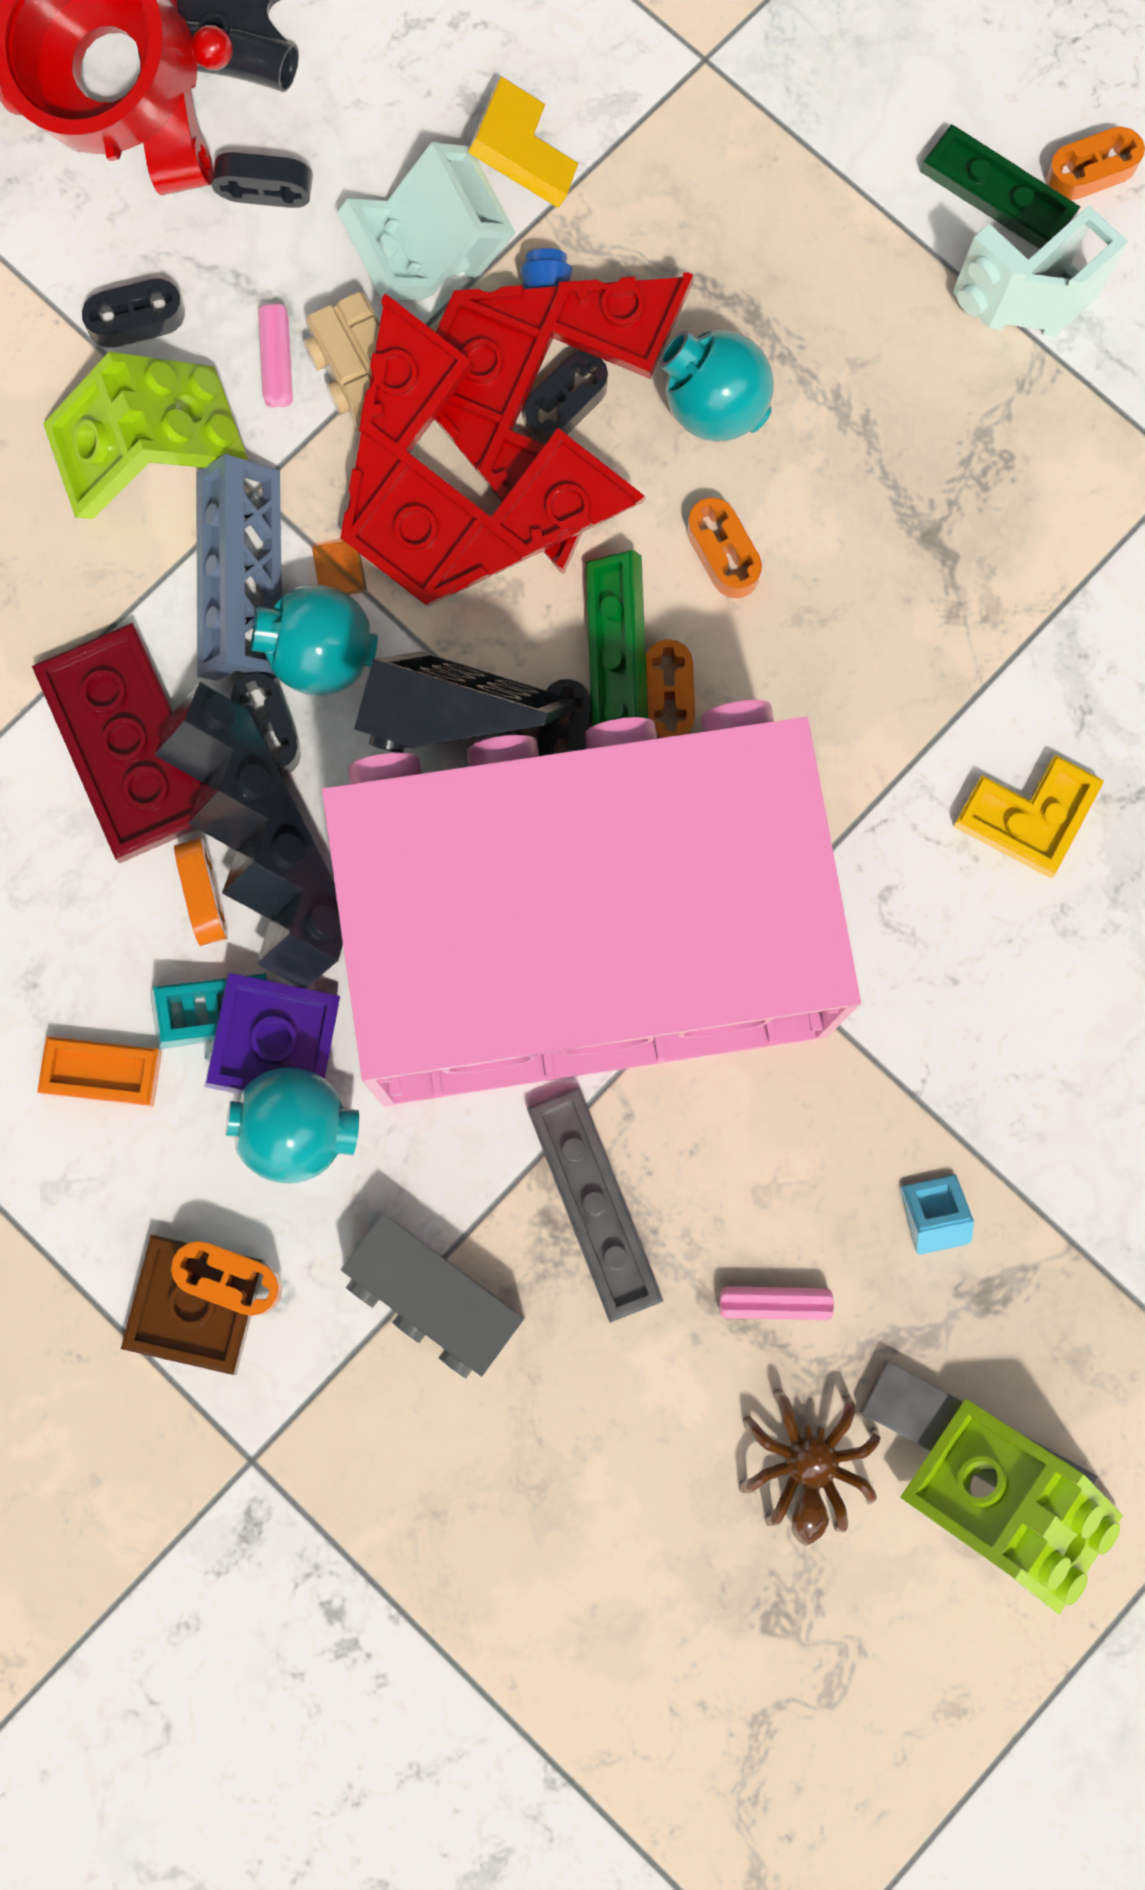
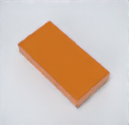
[37,1036,162,1107]

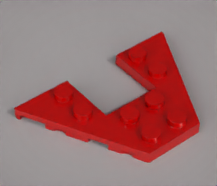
[434,272,694,574]
[340,293,646,607]

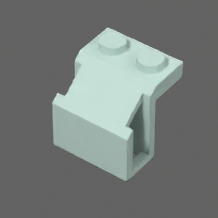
[337,142,516,301]
[952,205,1128,337]

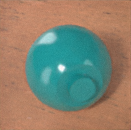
[659,330,774,442]
[251,585,378,696]
[225,1067,360,1184]

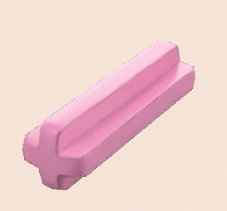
[258,303,293,408]
[719,1287,834,1320]

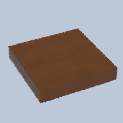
[121,1234,265,1375]

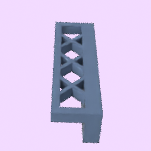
[196,454,282,681]

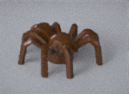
[739,1389,881,1546]

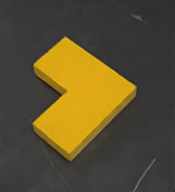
[468,76,579,208]
[953,755,1104,878]

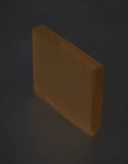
[312,541,367,595]

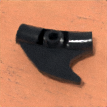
[137,0,299,92]

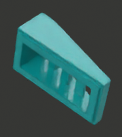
[151,973,268,1049]

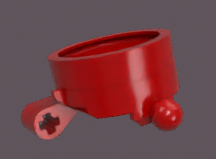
[0,0,233,196]

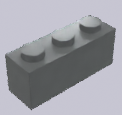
[341,1213,525,1379]

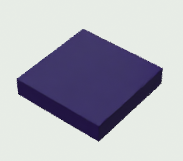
[204,973,340,1094]

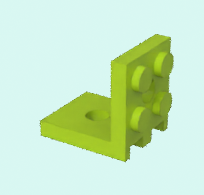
[43,352,248,519]
[900,1399,1124,1615]

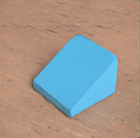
[901,1174,974,1254]

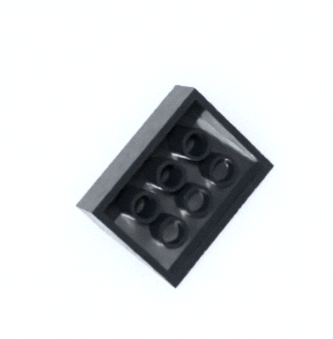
[354,652,578,753]

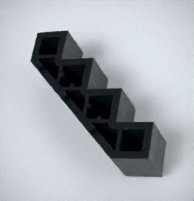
[154,681,343,989]

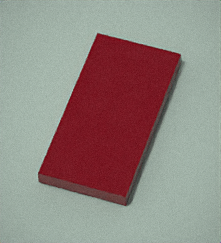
[32,623,203,864]

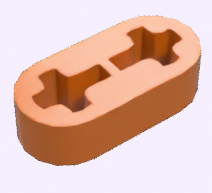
[1045,126,1145,200]
[687,497,762,598]
[646,639,695,739]
[174,838,228,946]
[171,1241,283,1316]

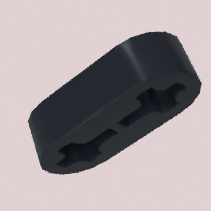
[212,152,313,208]
[82,279,185,348]
[524,351,608,443]
[231,673,301,777]
[537,679,591,756]

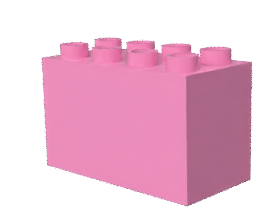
[322,700,861,1107]

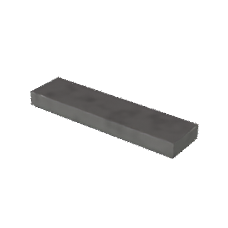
[527,1087,664,1323]
[859,1360,1098,1488]

